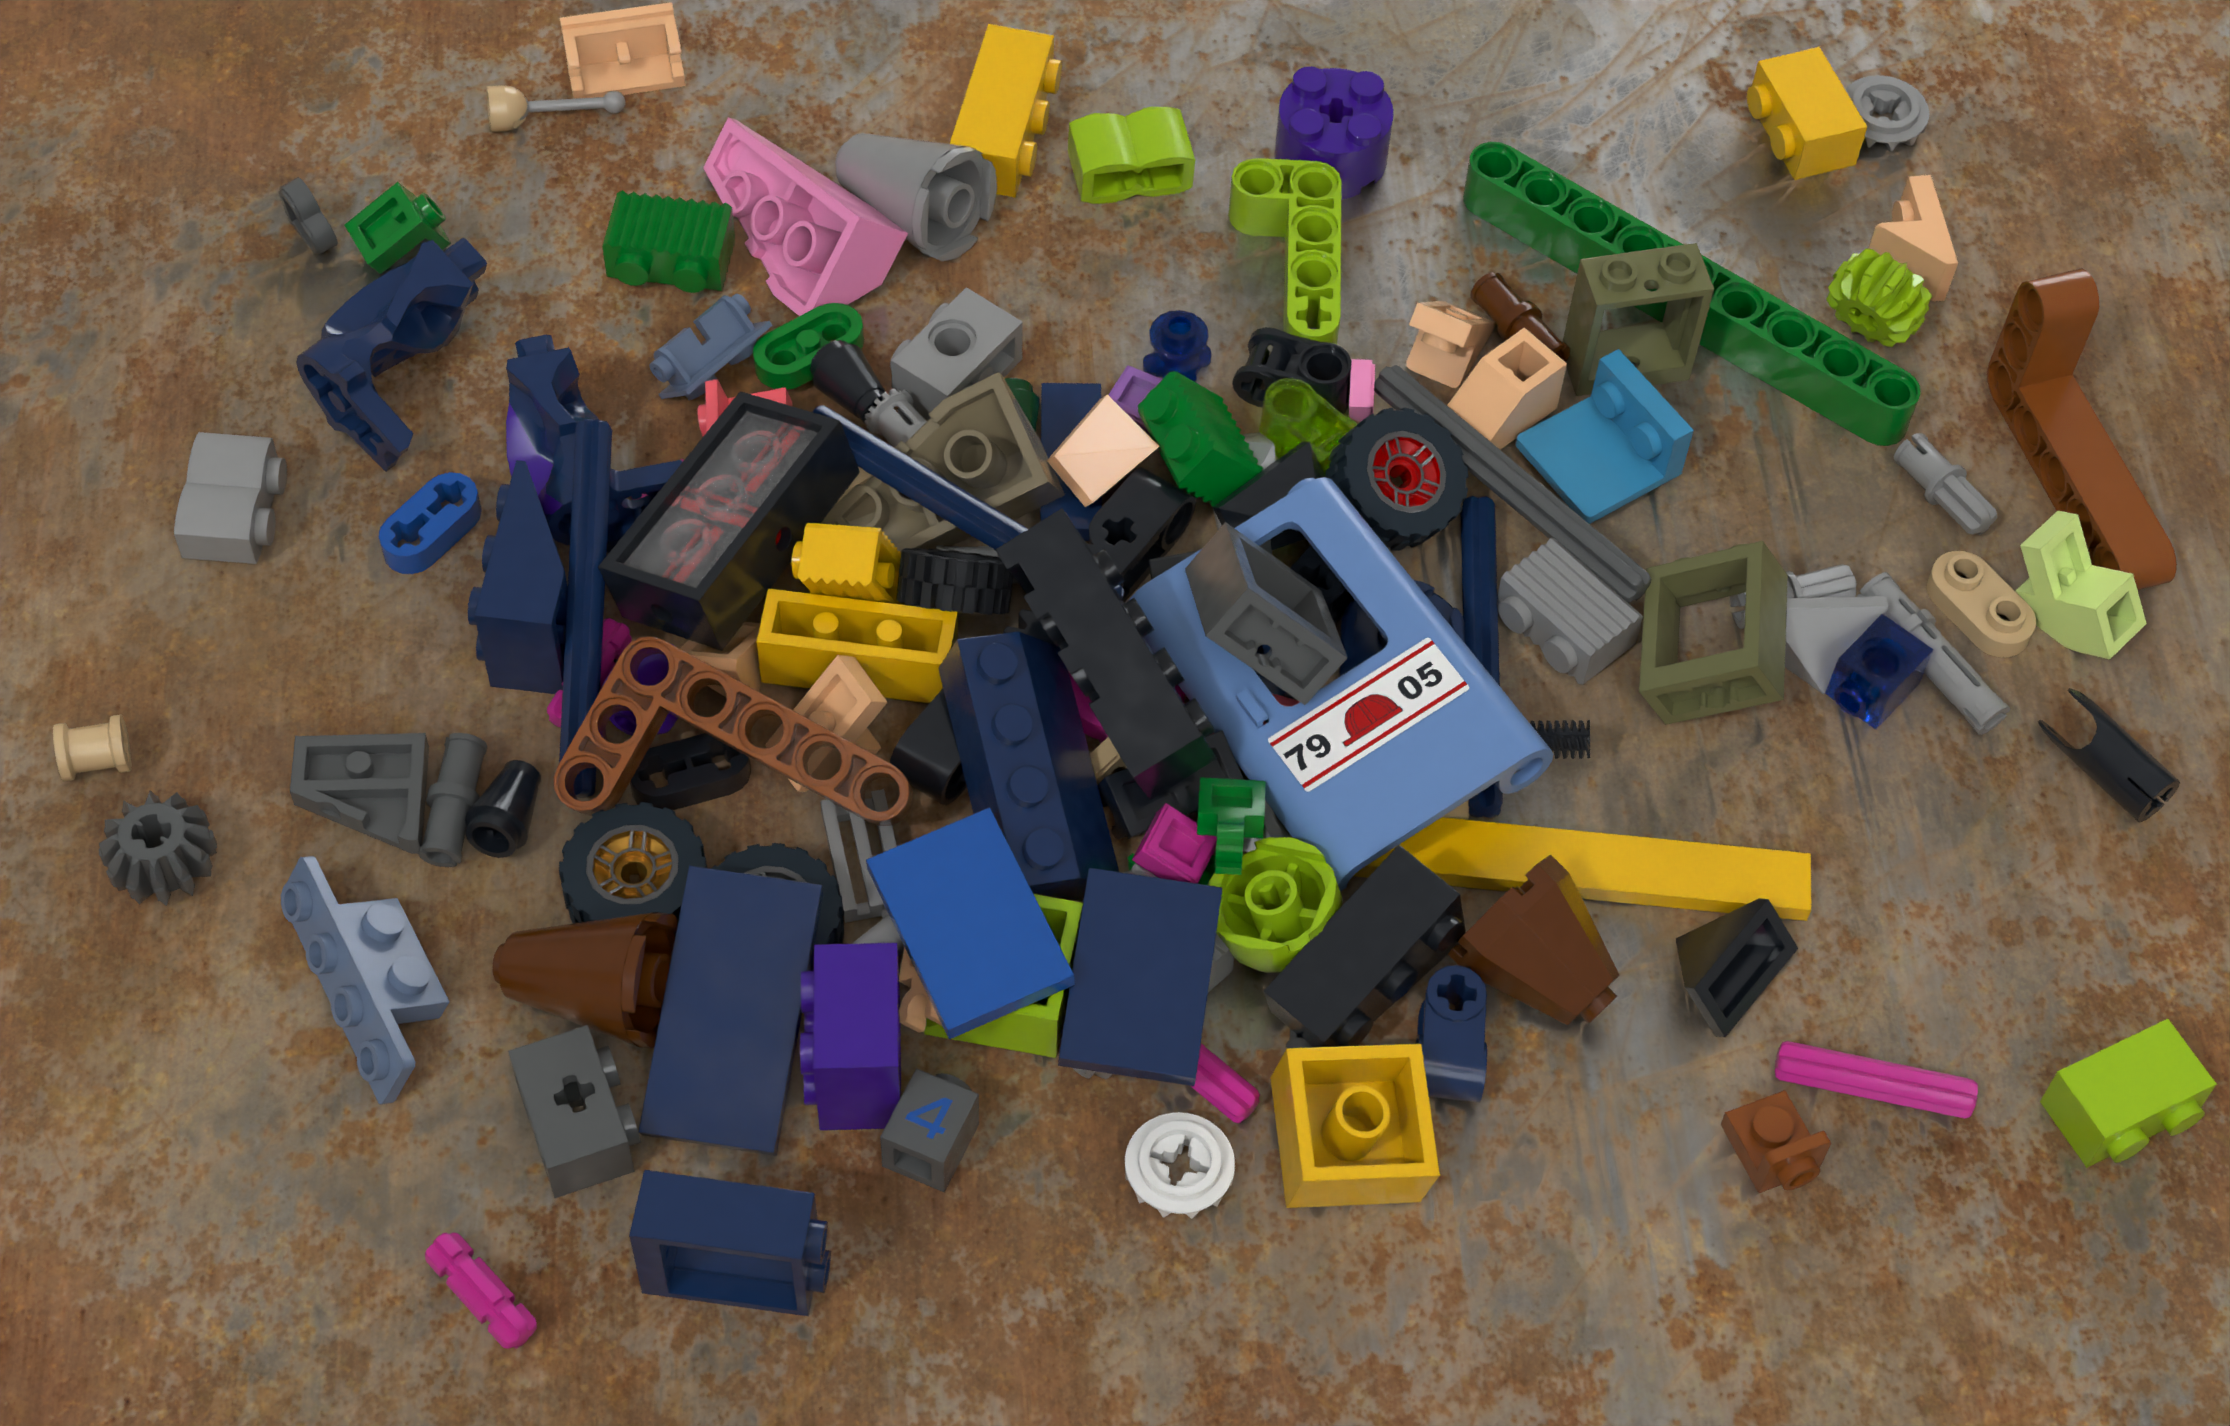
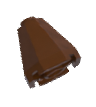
[1448,855,1619,1025]

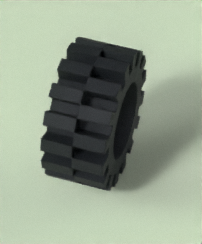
[896,548,1013,615]

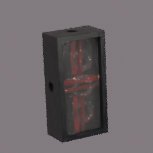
[598,391,860,651]

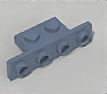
[281,856,449,1104]

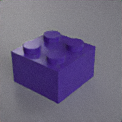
[800,943,901,1130]

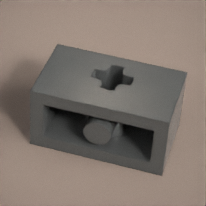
[508,1025,641,1198]

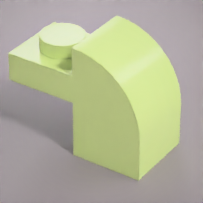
[2015,511,2147,659]

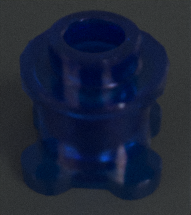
[1143,310,1212,382]

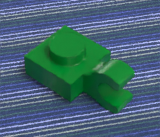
[1197,777,1266,875]

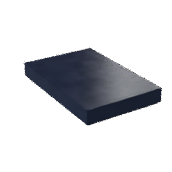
[1058,868,1222,1086]

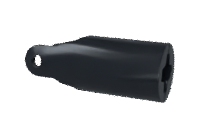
[2038,688,2180,822]

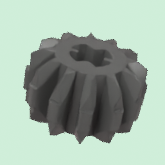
[99,791,217,906]

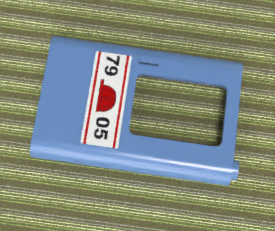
[1129,477,1554,892]

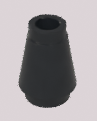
[810,340,886,424]
[465,760,541,858]

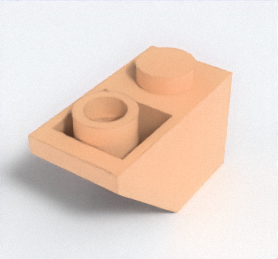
[1447,328,1567,450]

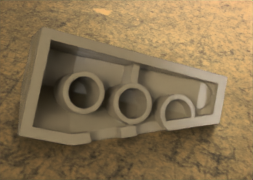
[821,372,1065,552]

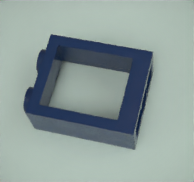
[629,1170,831,1316]

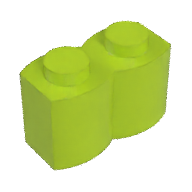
[1067,106,1196,204]

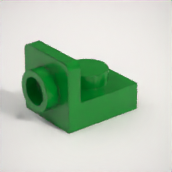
[344,182,451,274]

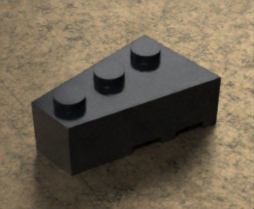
[1264,845,1466,1047]

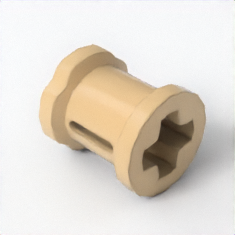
[53,714,132,782]

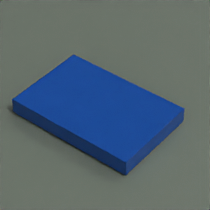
[866,807,1075,1039]

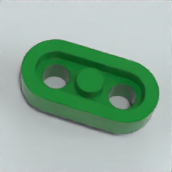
[753,303,864,390]

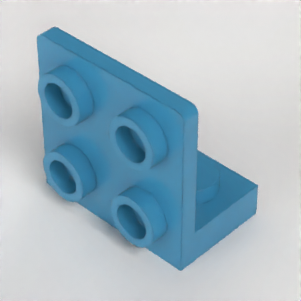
[1516,349,1694,524]

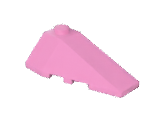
[703,117,908,316]

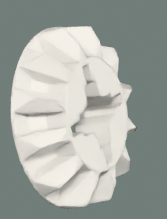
[1125,1112,1235,1219]

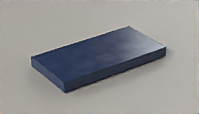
[638,865,824,1156]

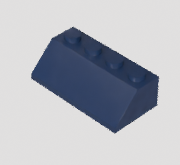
[938,631,1119,901]

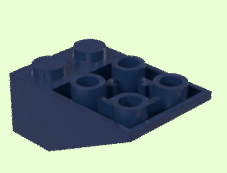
[468,460,568,694]

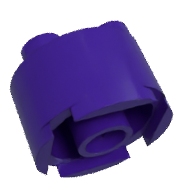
[1274,66,1394,199]

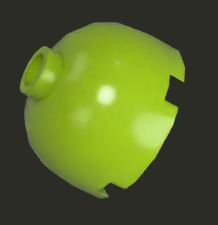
[1209,837,1343,973]

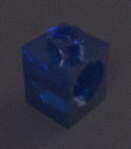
[1825,614,1934,730]

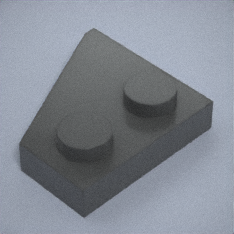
[290,733,429,854]

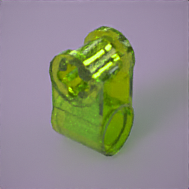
[1259,378,1357,475]

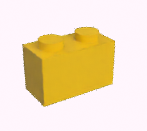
[1747,47,1867,180]

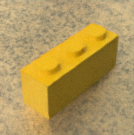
[949,24,1062,198]
[756,588,958,703]

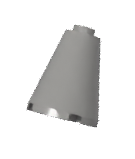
[835,133,997,261]

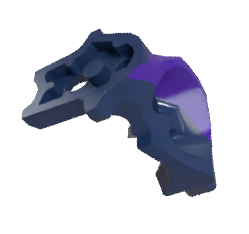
[506,334,682,554]

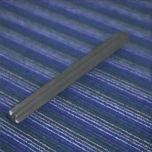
[1374,365,1651,603]

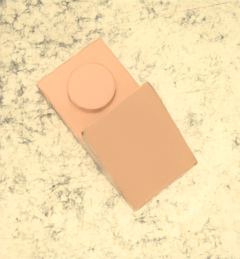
[1868,175,1958,301]
[1406,301,1496,388]
[765,655,888,792]

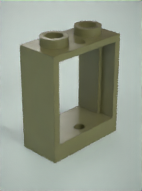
[1562,243,1714,396]
[1639,541,1788,725]

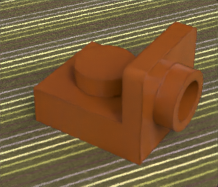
[1720,1090,1831,1193]

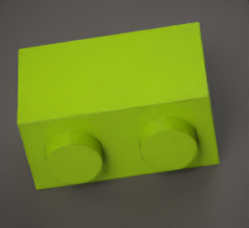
[2040,1019,2217,1168]

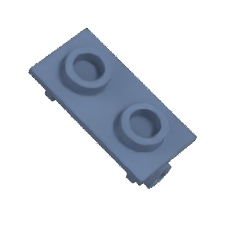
[649,294,773,400]

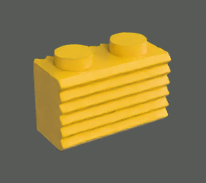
[791,523,905,605]

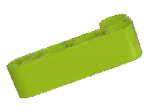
[1228,158,1341,345]

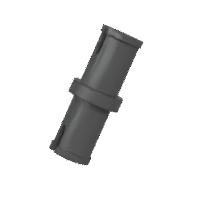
[418,733,487,867]

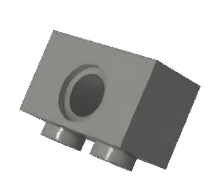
[890,287,1023,420]

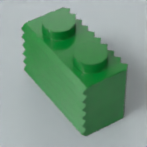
[602,190,735,293]
[1138,371,1263,507]

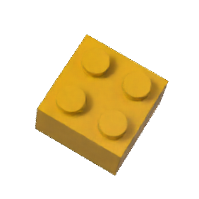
[1270,1044,1440,1208]

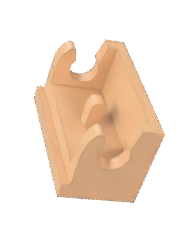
[560,2,685,99]

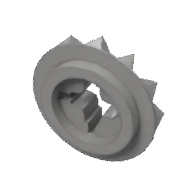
[1845,76,1929,152]

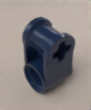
[1415,965,1487,1103]

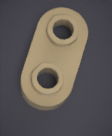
[1927,551,2036,657]

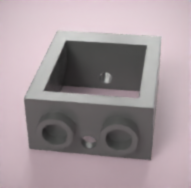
[1185,522,1347,705]

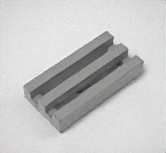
[820,789,897,923]

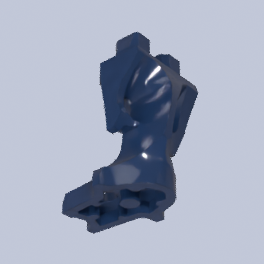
[296,238,487,472]

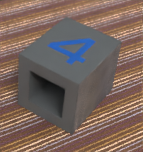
[880,1068,979,1193]

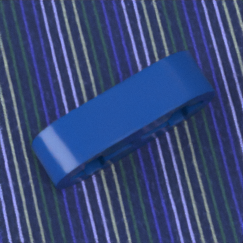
[379,472,482,574]

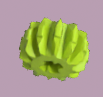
[1826,248,1932,347]

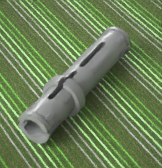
[1857,572,2010,735]

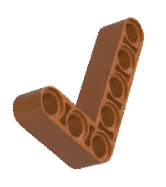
[1987,268,2177,590]
[554,636,913,826]

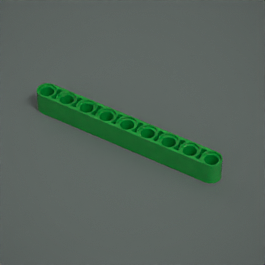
[1463,141,1921,446]

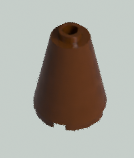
[493,912,679,1049]

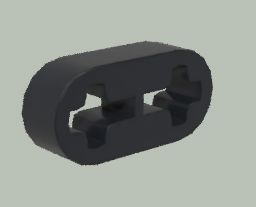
[630,733,751,810]

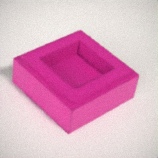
[1132,803,1217,884]

